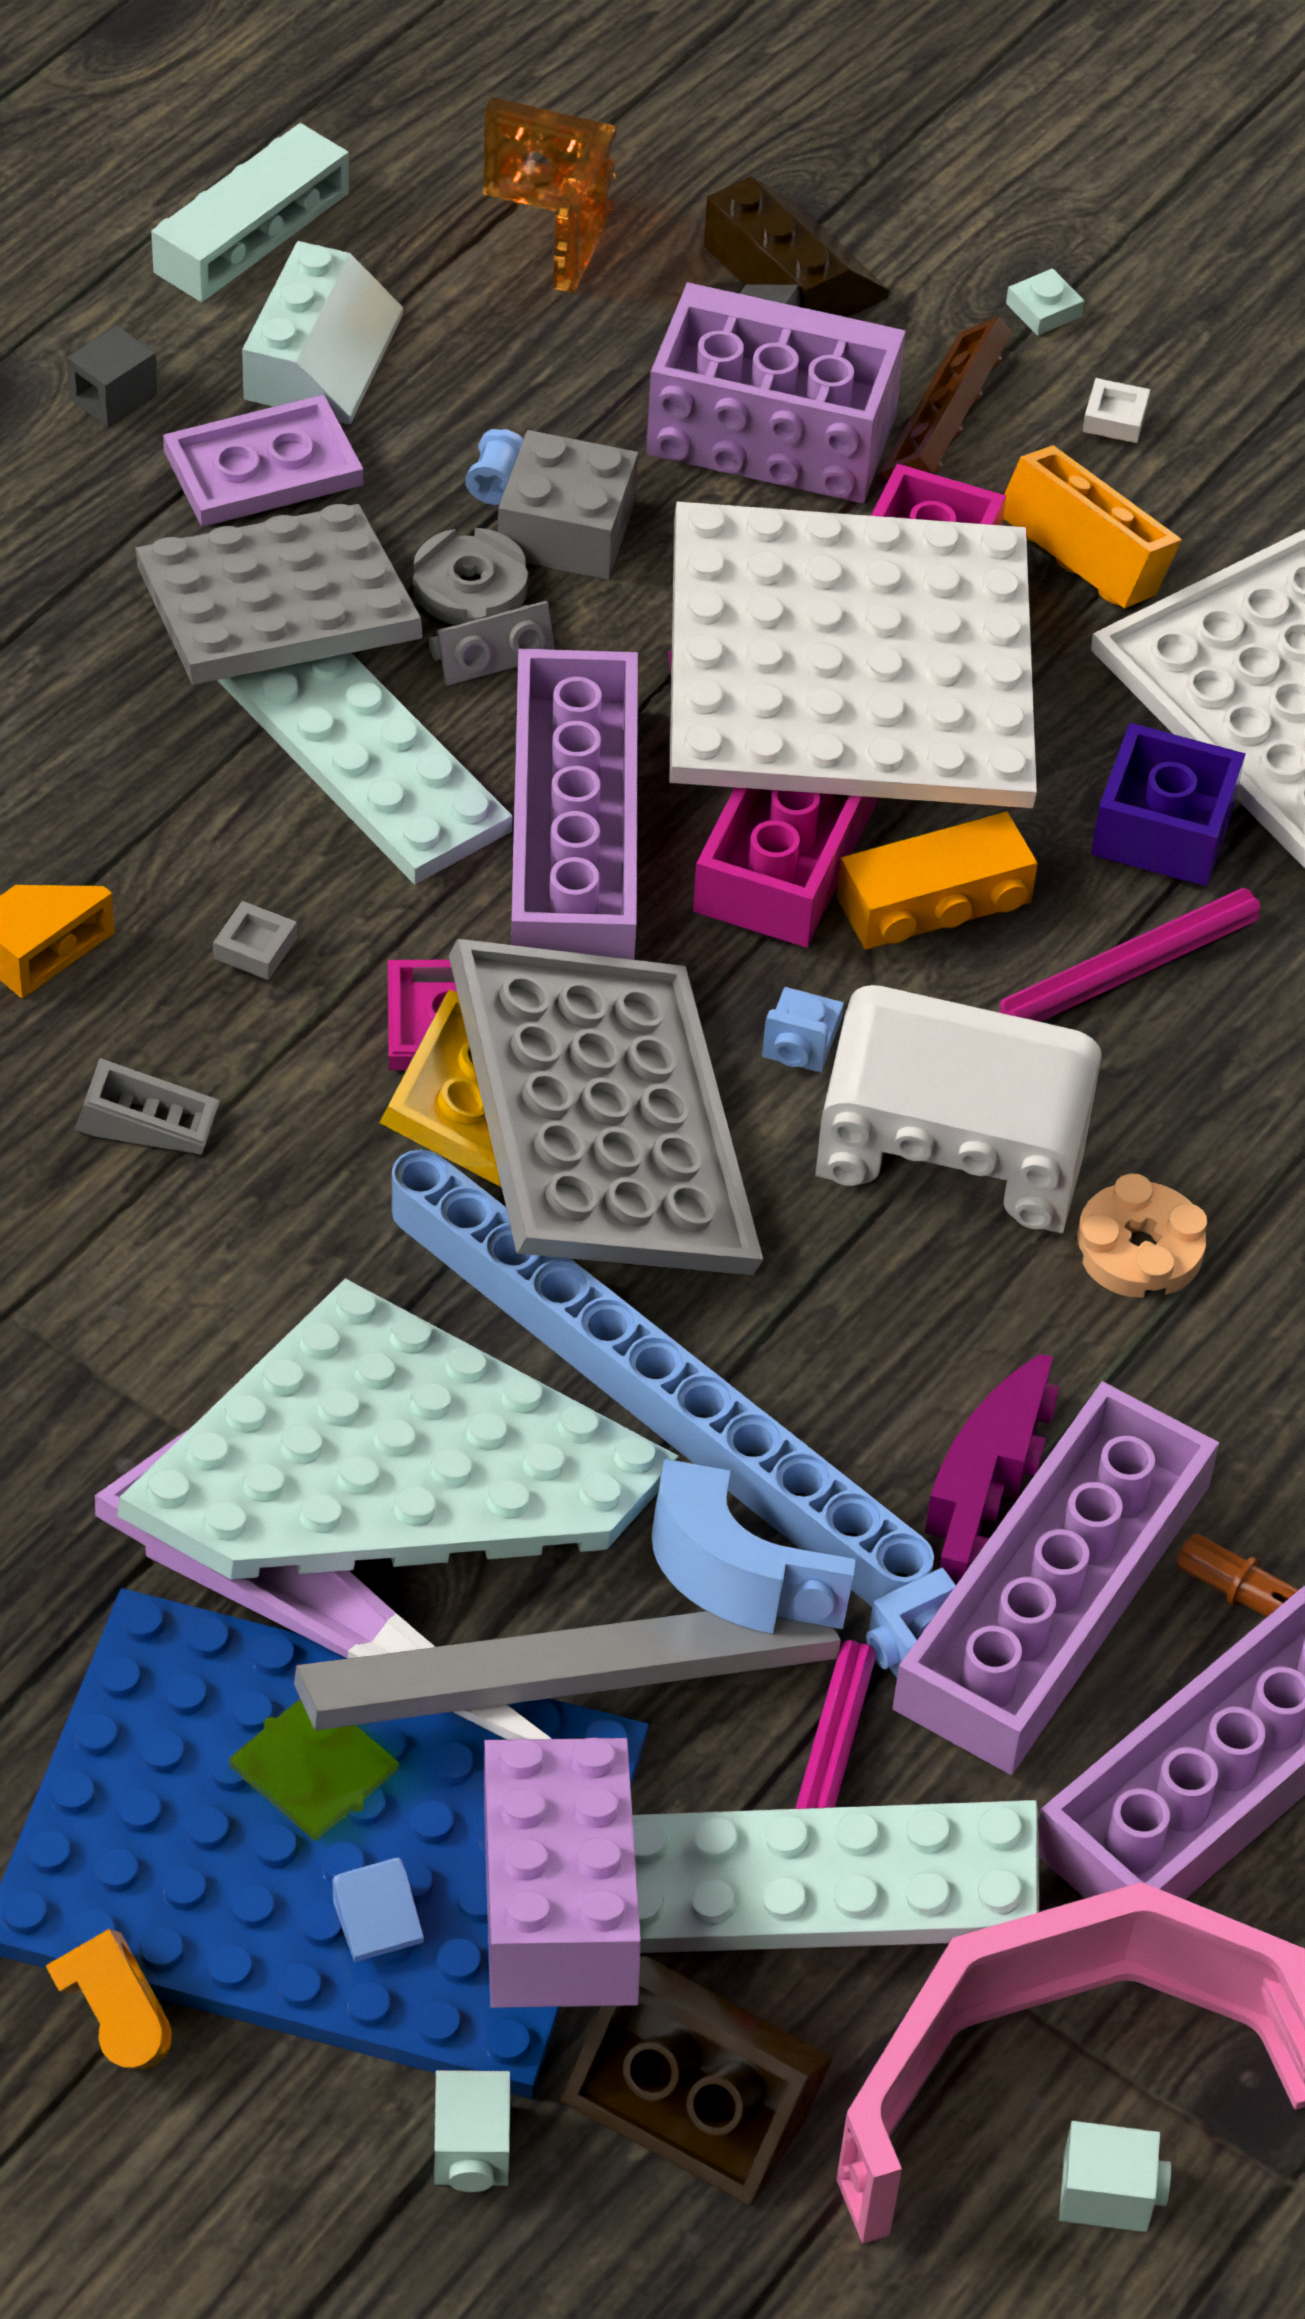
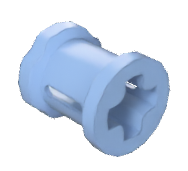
[465,429,524,505]

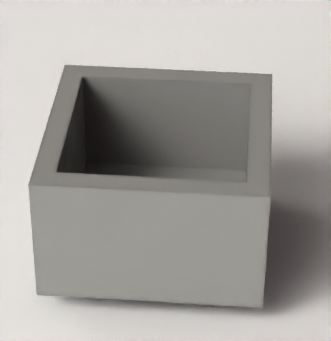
[498,430,638,580]

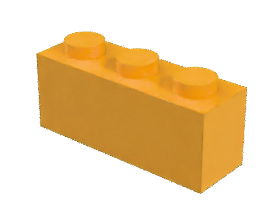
[1003,445,1182,608]
[836,811,1038,950]

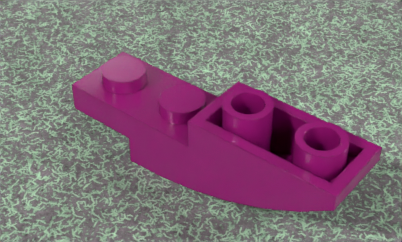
[925,1354,1060,1585]

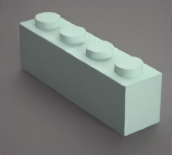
[151,123,349,303]

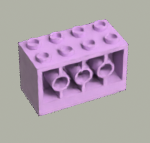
[646,282,906,504]

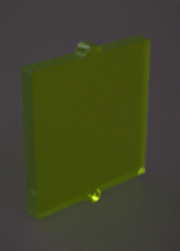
[229,1699,399,1842]

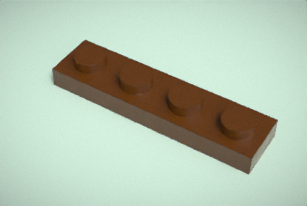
[879,316,1012,483]

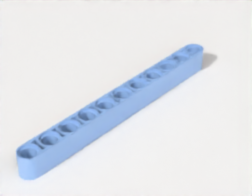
[392,1149,934,1606]

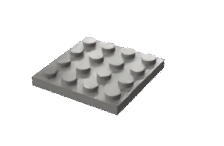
[135,504,423,685]

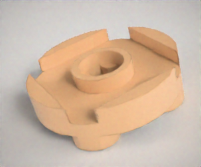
[1077,1174,1207,1298]

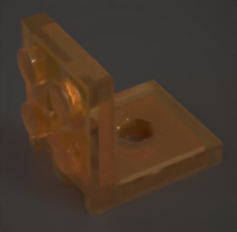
[483,97,617,293]

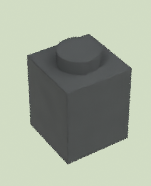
[67,325,158,427]

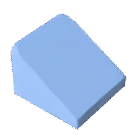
[333,1858,423,1963]

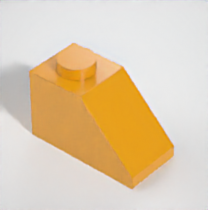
[0,885,115,999]

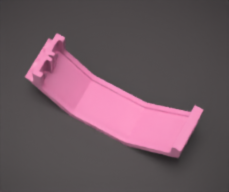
[836,1882,1305,2244]

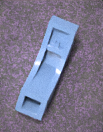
[651,1459,856,1634]

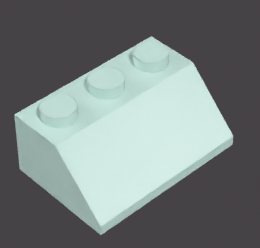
[242,241,403,425]

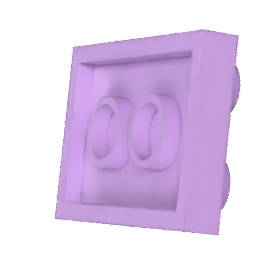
[163,394,363,527]

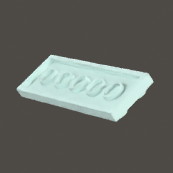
[217,653,512,885]
[632,1800,1039,1953]

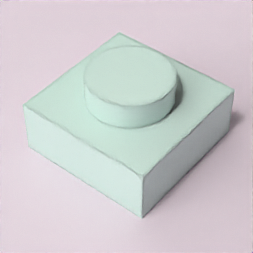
[1006,268,1084,336]

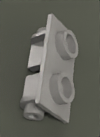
[429,601,555,686]

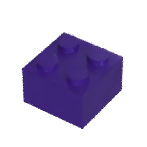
[1091,723,1246,886]

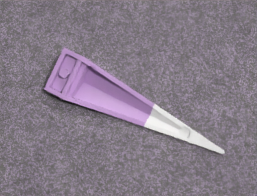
[95,1430,552,1740]

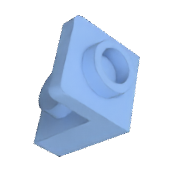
[762,987,844,1073]
[866,1567,956,1678]

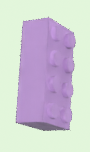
[484,1738,641,2008]

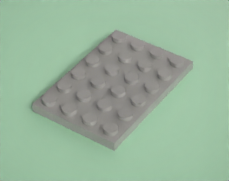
[449,939,763,1275]

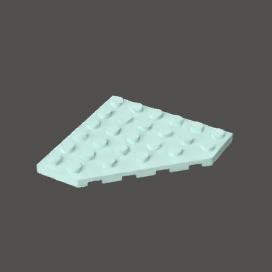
[117,1279,678,1580]

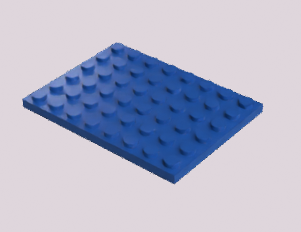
[0,1588,648,2099]

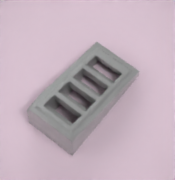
[74,1058,220,1155]

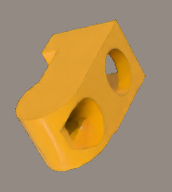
[46,1929,172,2070]

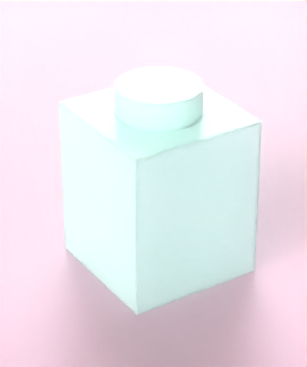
[434,2071,510,2192]
[1059,2121,1171,2232]

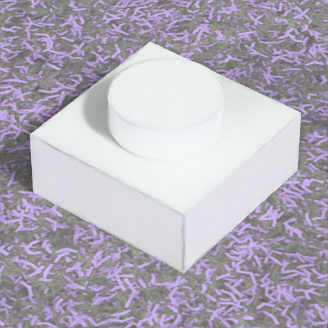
[1082,378,1150,443]

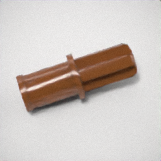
[1177,1534,1299,1617]

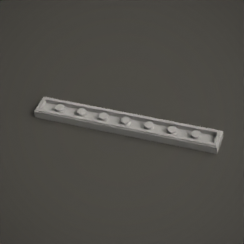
[294,1611,841,1730]

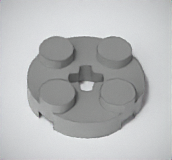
[413,528,528,625]

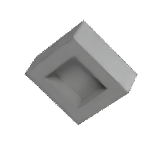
[213,901,297,980]

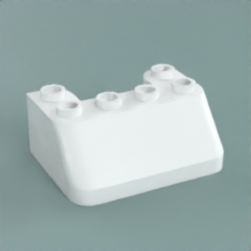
[815,985,1102,1234]

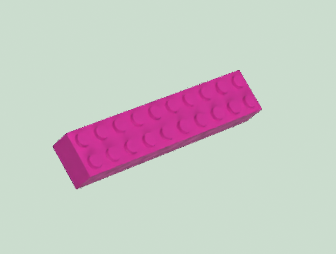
[693,464,1006,948]

